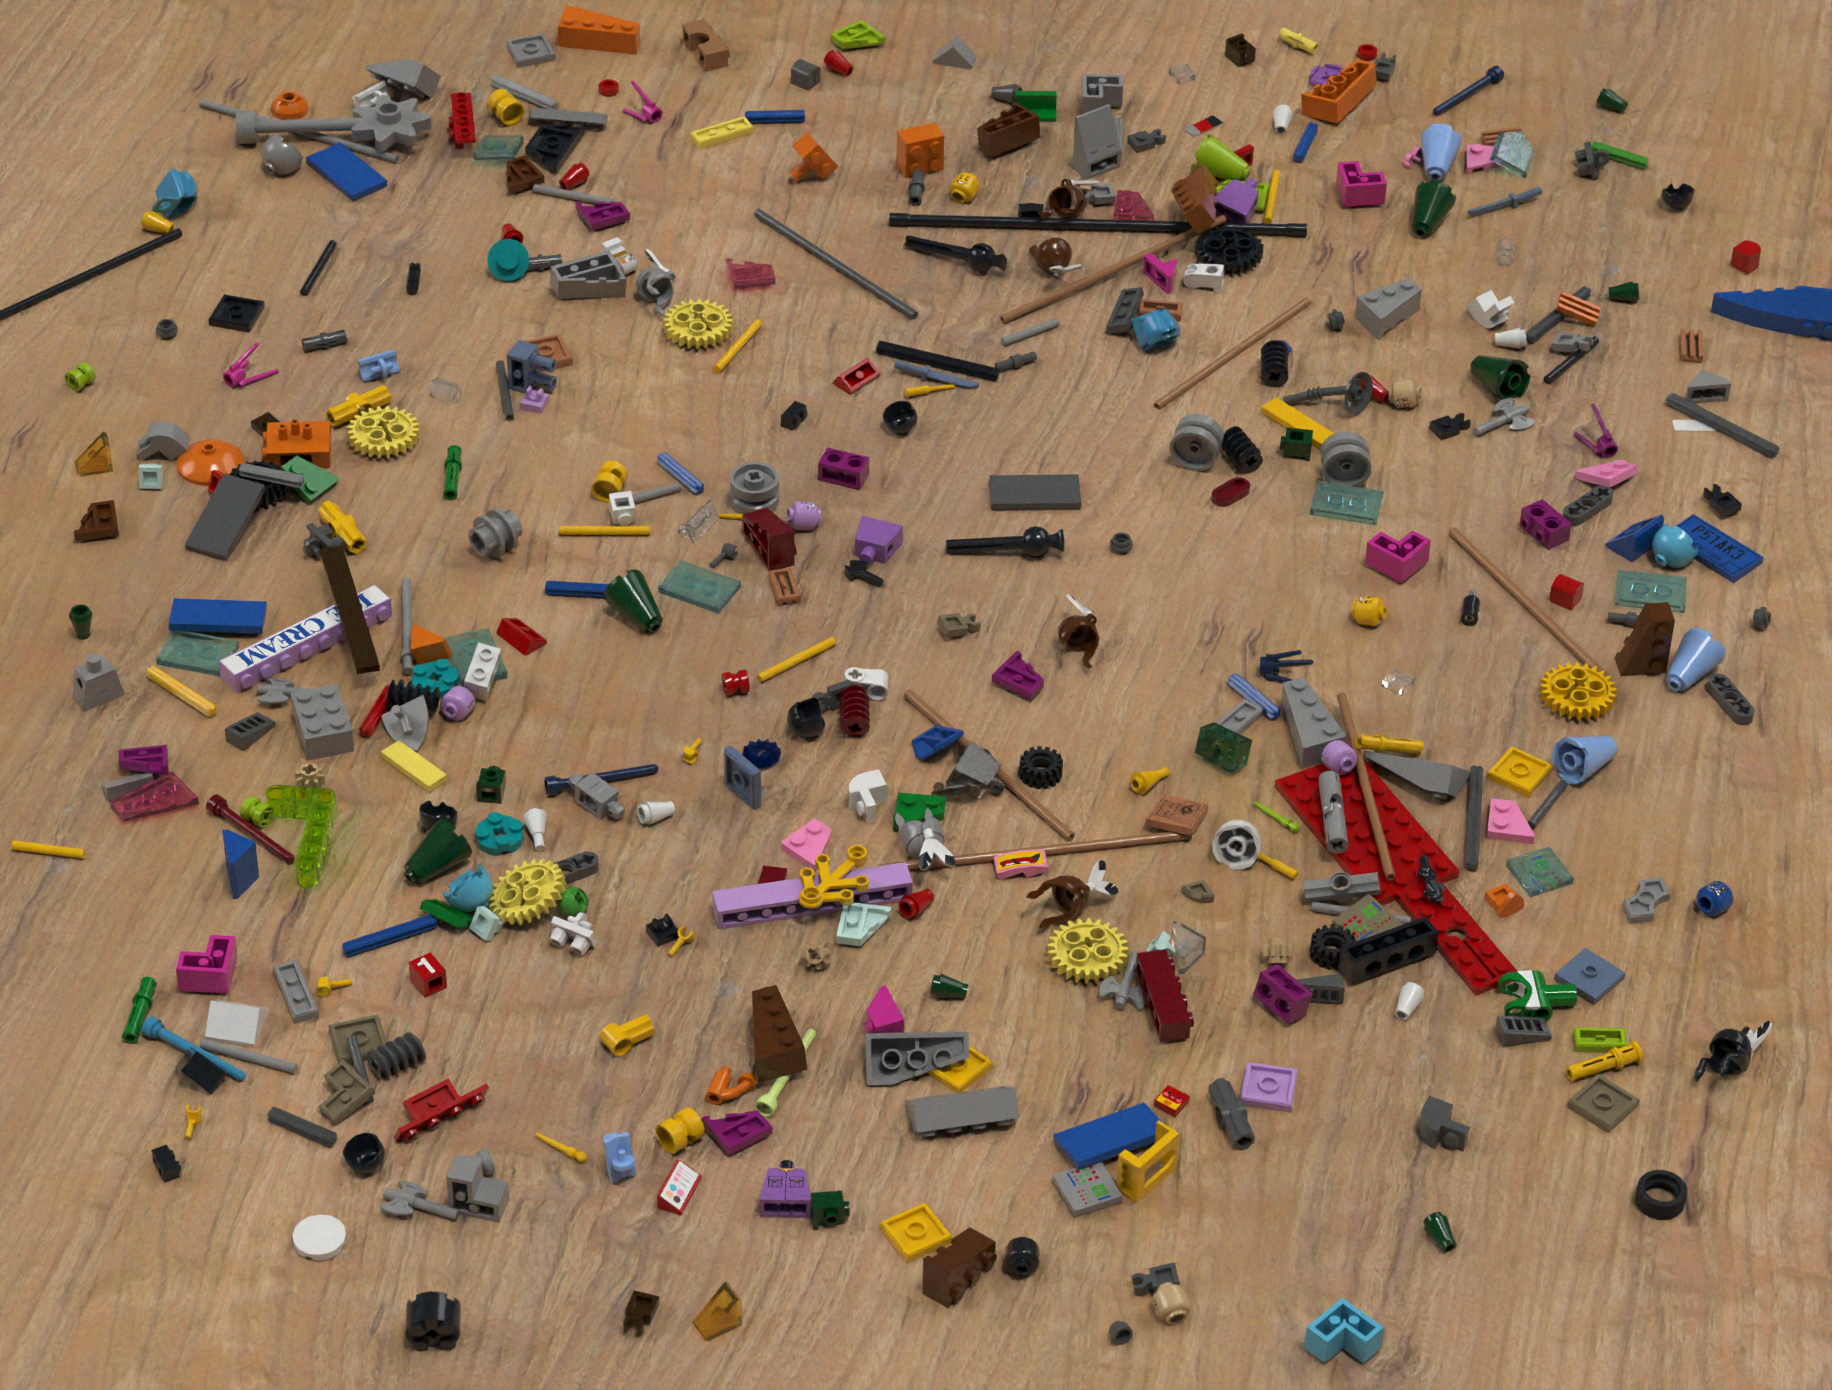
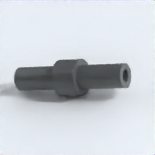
[995,352,1037,371]
[1608,612,1639,626]

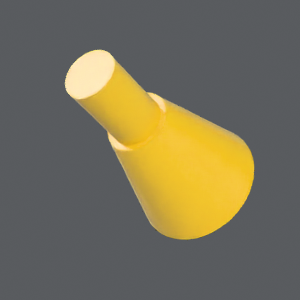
[1130,767,1170,795]

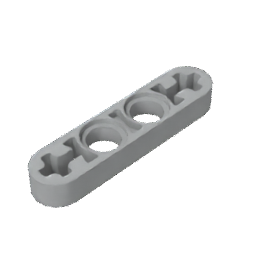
[529,108,608,126]

